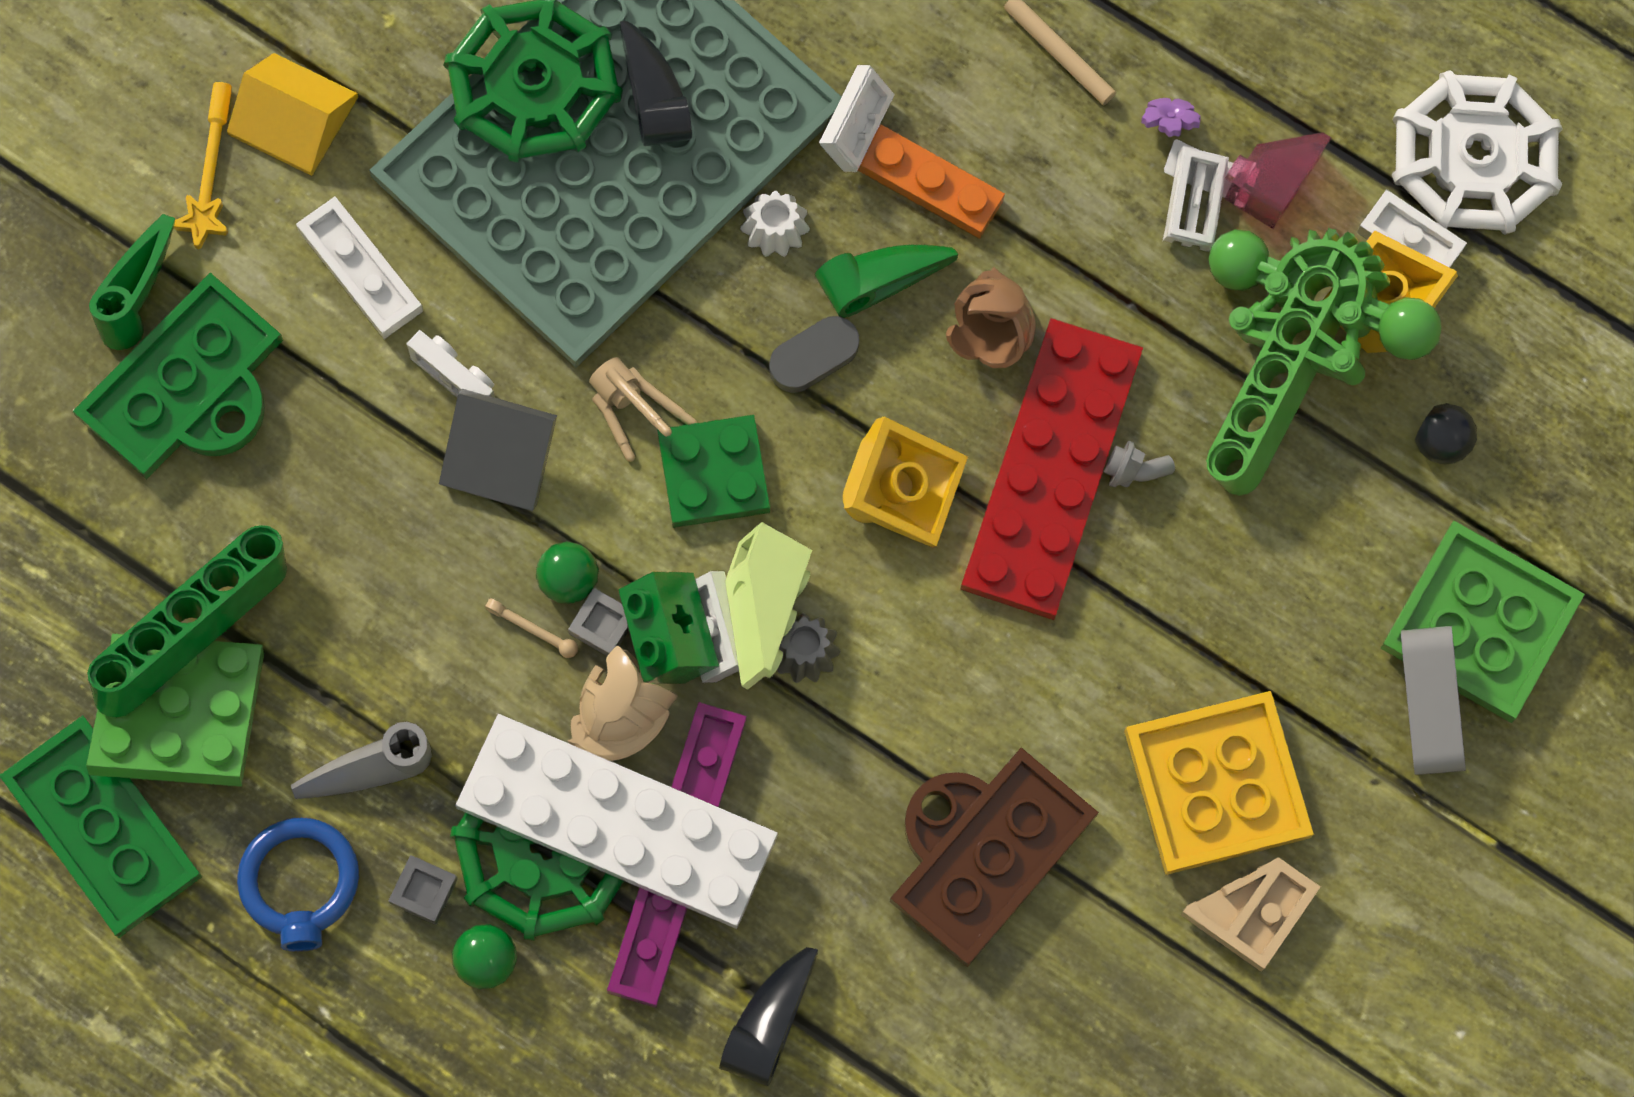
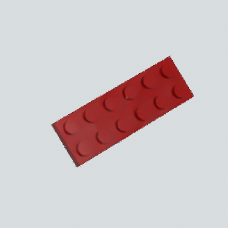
[960,318,1143,620]

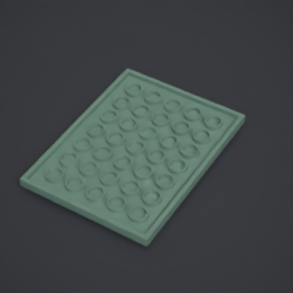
[369,0,842,368]

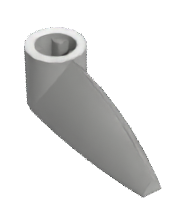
[291,722,432,799]

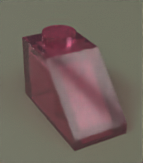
[1225,133,1331,229]

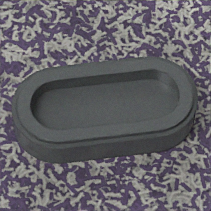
[769,316,859,393]

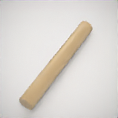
[1004,0,1116,106]

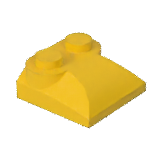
[843,416,968,547]

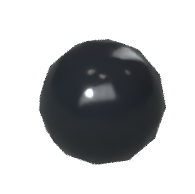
[1415,403,1477,465]

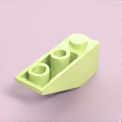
[725,522,812,690]

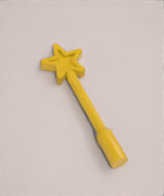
[174,82,232,250]

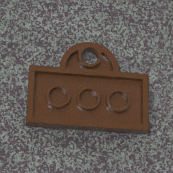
[890,748,1099,967]

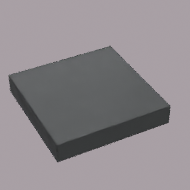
[439,389,557,511]

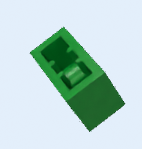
[618,572,719,684]

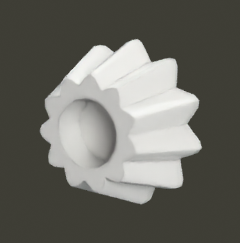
[740,191,810,257]

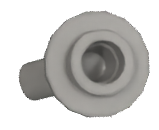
[1104,441,1175,488]

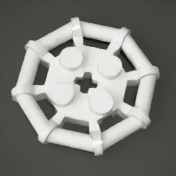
[1392,70,1563,235]

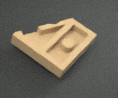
[1181,857,1321,972]

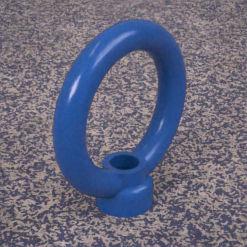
[237,818,359,951]

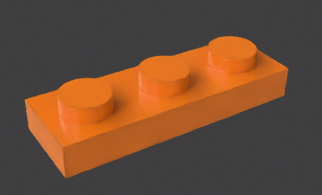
[857,124,1005,239]

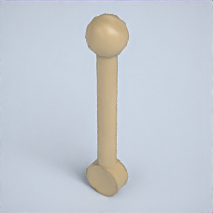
[485,598,578,658]

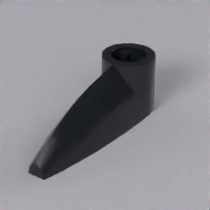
[620,21,692,146]
[719,947,818,1086]

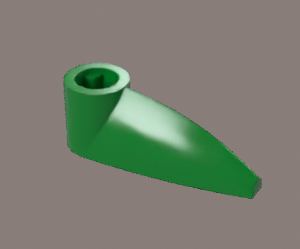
[89,214,175,350]
[815,245,959,318]

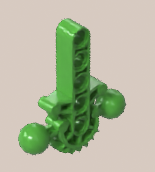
[1206,228,1442,496]

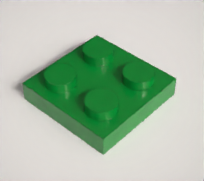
[657,415,770,528]

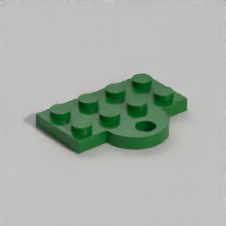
[73,272,283,480]

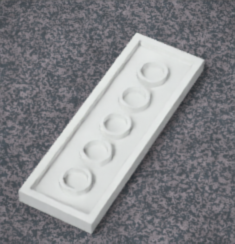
[456,714,778,929]

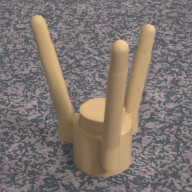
[589,357,698,462]

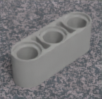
[1401,626,1466,775]

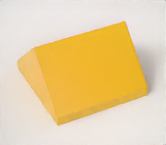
[227,53,358,176]
[1323,230,1458,353]

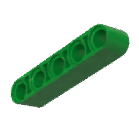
[87,525,287,718]

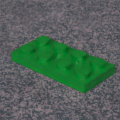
[0,715,202,938]

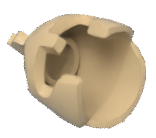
[568,646,678,761]

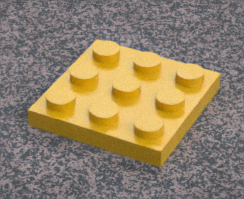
[1124,691,1314,875]

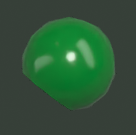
[536,542,599,604]
[452,924,517,989]

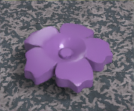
[1141,98,1201,137]

